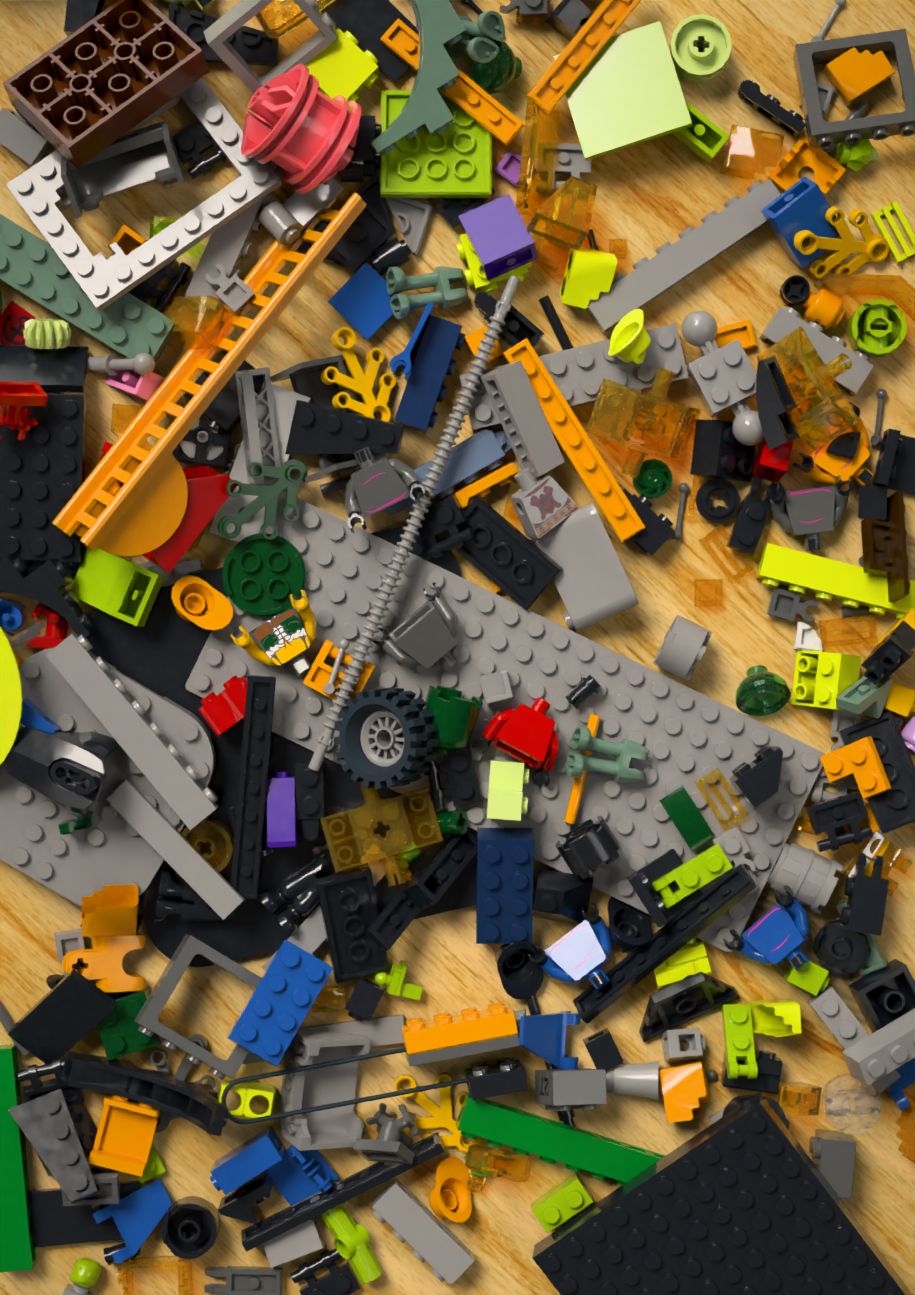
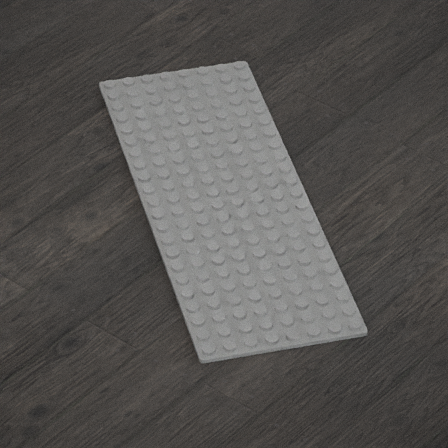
[185,491,825,952]

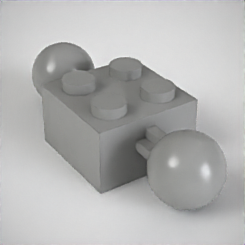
[682,311,765,446]

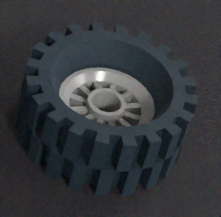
[333,688,439,789]

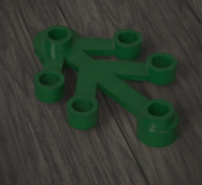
[217,460,308,540]

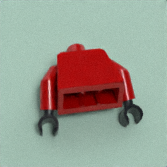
[472,698,560,787]

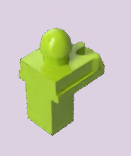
[375,960,423,1001]

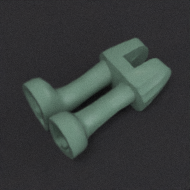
[443,11,505,63]
[386,266,469,319]
[566,725,650,783]

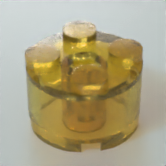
[181,818,234,873]

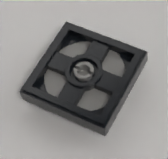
[172,406,232,468]

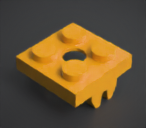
[768,134,846,196]

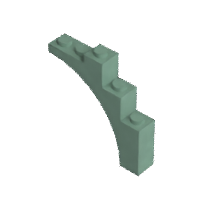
[368,0,466,155]

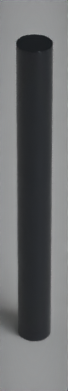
[538,295,574,350]

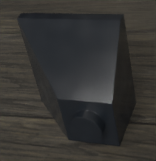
[533,869,594,924]

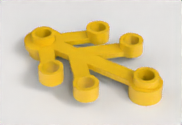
[794,207,889,281]
[321,327,396,422]
[394,1073,482,1153]

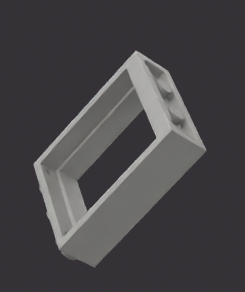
[204,0,337,93]

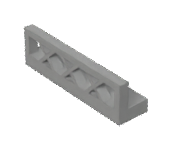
[235,367,281,484]

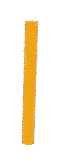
[564,714,601,824]

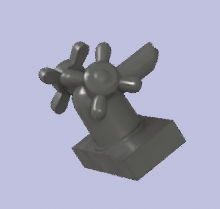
[353,1103,418,1164]
[62,1168,120,1212]

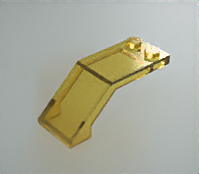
[813,273,915,321]

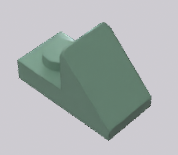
[836,676,893,719]

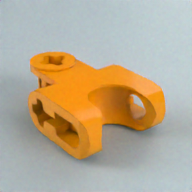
[62,933,146,993]

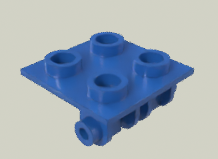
[263,1145,339,1205]

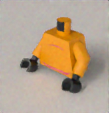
[793,402,874,486]

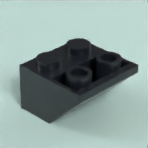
[690,419,755,482]
[730,745,783,808]

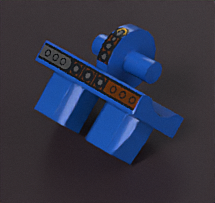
[0,596,26,631]

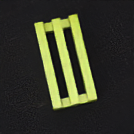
[870,201,915,264]

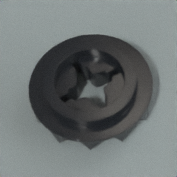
[695,478,740,523]

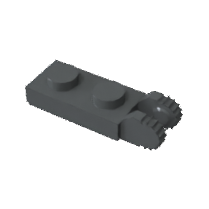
[205,1266,282,1295]

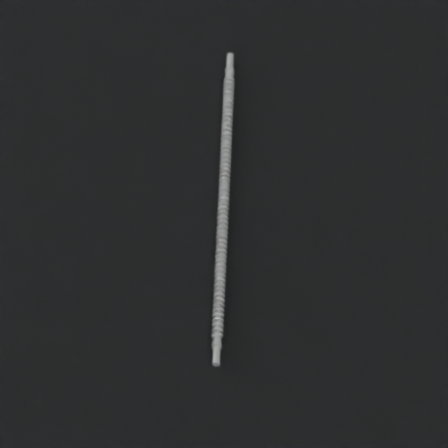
[308,275,520,771]

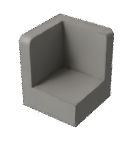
[479,670,513,704]

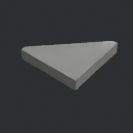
[385,198,433,256]

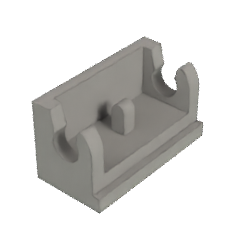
[0,107,52,166]
[263,1219,326,1268]

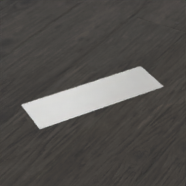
[209,382,310,542]

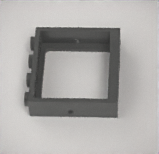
[793,29,915,148]
[134,934,261,1080]

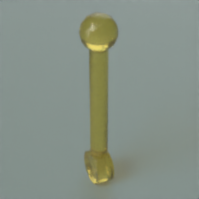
[684,475,699,521]

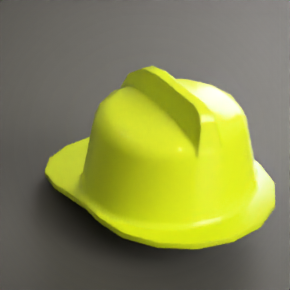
[608,309,651,364]

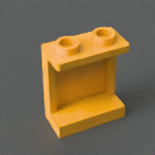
[88,1094,161,1177]

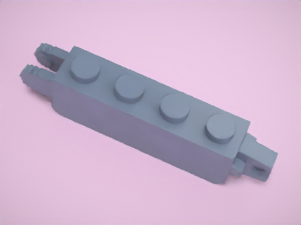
[383,429,512,515]

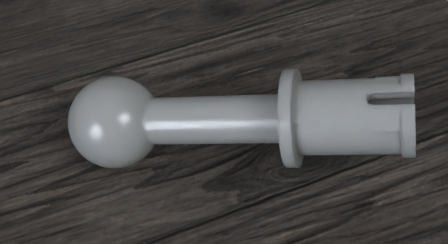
[87,353,155,376]

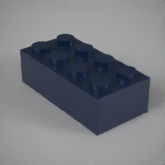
[476,828,534,944]

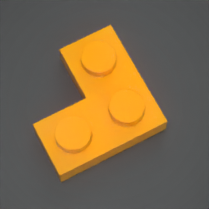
[820,736,892,799]

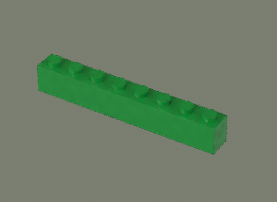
[0,1044,37,1272]
[456,1093,666,1186]

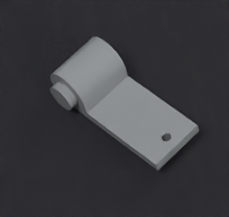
[259,177,344,244]

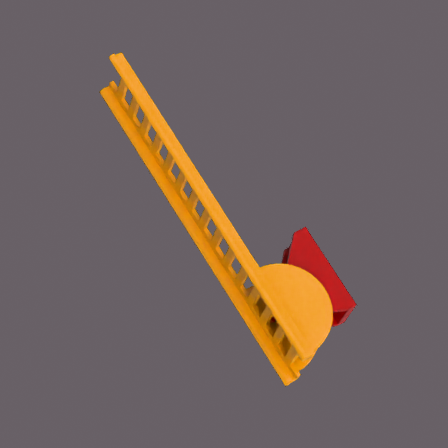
[52,193,367,573]

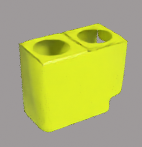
[559,245,617,309]
[749,998,802,1037]
[219,1078,277,1121]

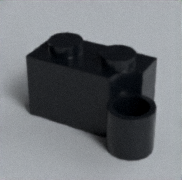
[341,116,381,182]

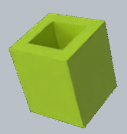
[784,960,830,996]

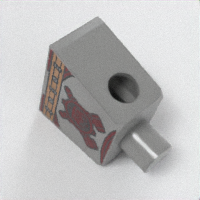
[511,468,579,539]

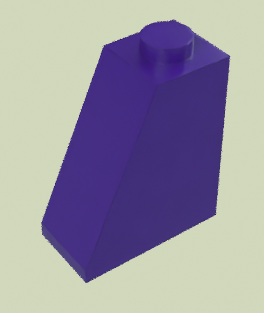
[267,771,299,848]

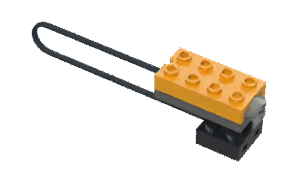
[221,1002,528,1124]

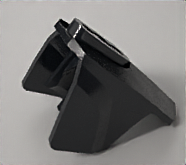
[5,726,119,816]

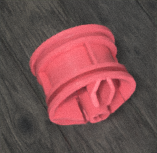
[241,64,362,195]

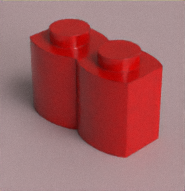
[198,675,247,736]

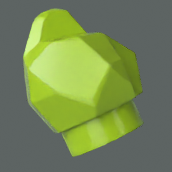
[836,139,878,171]

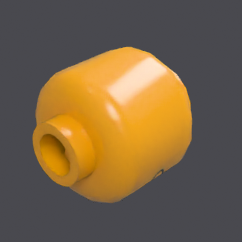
[803,288,846,330]

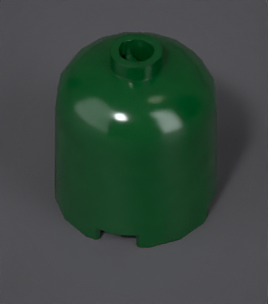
[424,685,483,755]

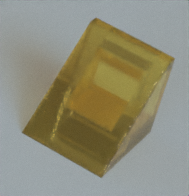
[609,239,627,258]

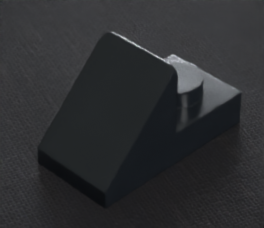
[218,1173,274,1224]

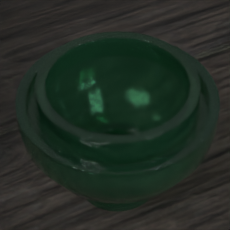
[471,39,522,94]
[735,665,791,716]

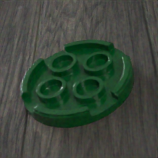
[222,533,306,617]

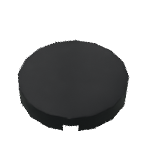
[813,920,870,975]

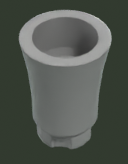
[606,1061,659,1100]

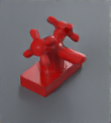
[0,382,48,441]
[25,602,83,649]

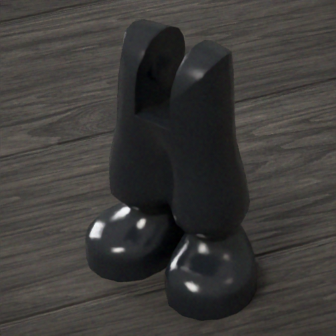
[258,855,339,936]

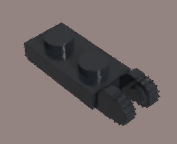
[738,79,806,138]
[726,476,778,557]

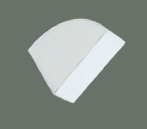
[794,621,822,652]

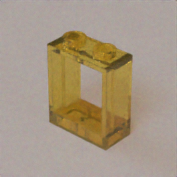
[117,1256,193,1295]

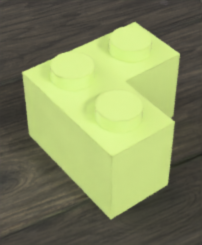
[487,760,529,821]

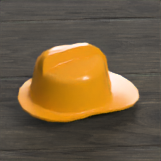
[171,576,233,631]
[429,1157,472,1223]

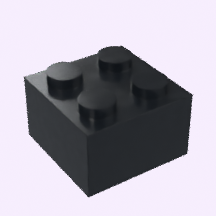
[848,959,915,1033]

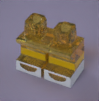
[844,832,912,896]

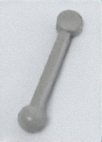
[811,0,846,42]
[323,639,349,695]

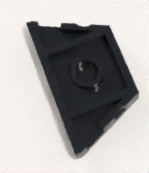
[299,174,395,271]
[639,972,740,1042]

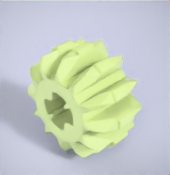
[23,318,71,349]

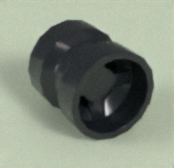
[779,275,810,306]

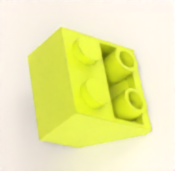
[791,650,861,710]

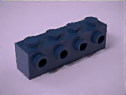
[394,315,465,433]

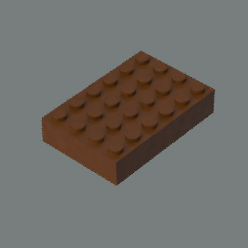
[3,0,209,168]

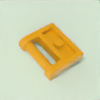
[303,639,376,708]

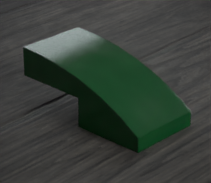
[659,786,715,851]

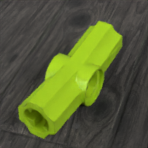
[320,1203,383,1284]

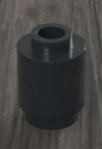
[369,237,412,276]

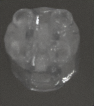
[821,1073,882,1135]

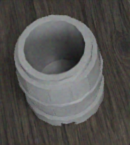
[766,843,843,914]

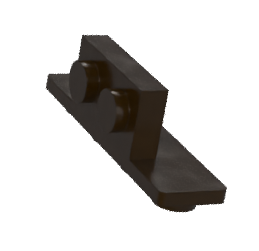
[861,492,910,603]

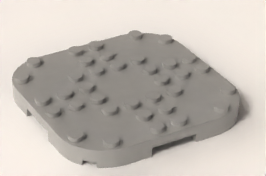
[0,647,216,906]

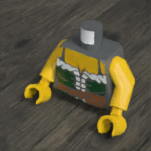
[230,590,316,675]

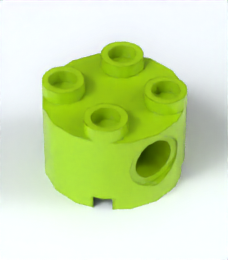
[847,299,907,358]

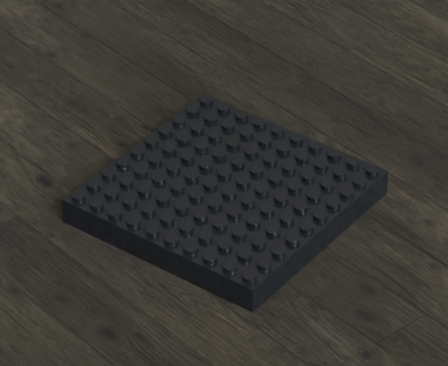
[532,1092,913,1295]

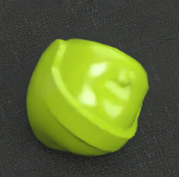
[69,1258,101,1288]

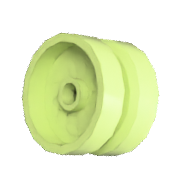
[669,14,732,84]

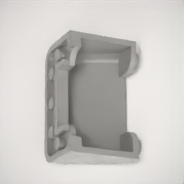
[529,503,639,632]
[279,1029,372,1151]

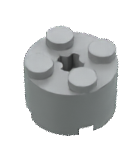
[653,615,712,681]

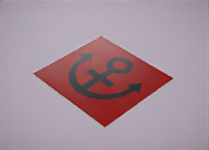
[0,300,36,346]

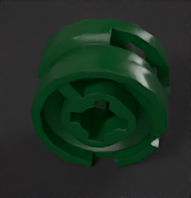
[632,459,672,499]

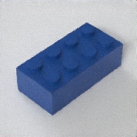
[227,939,333,1066]

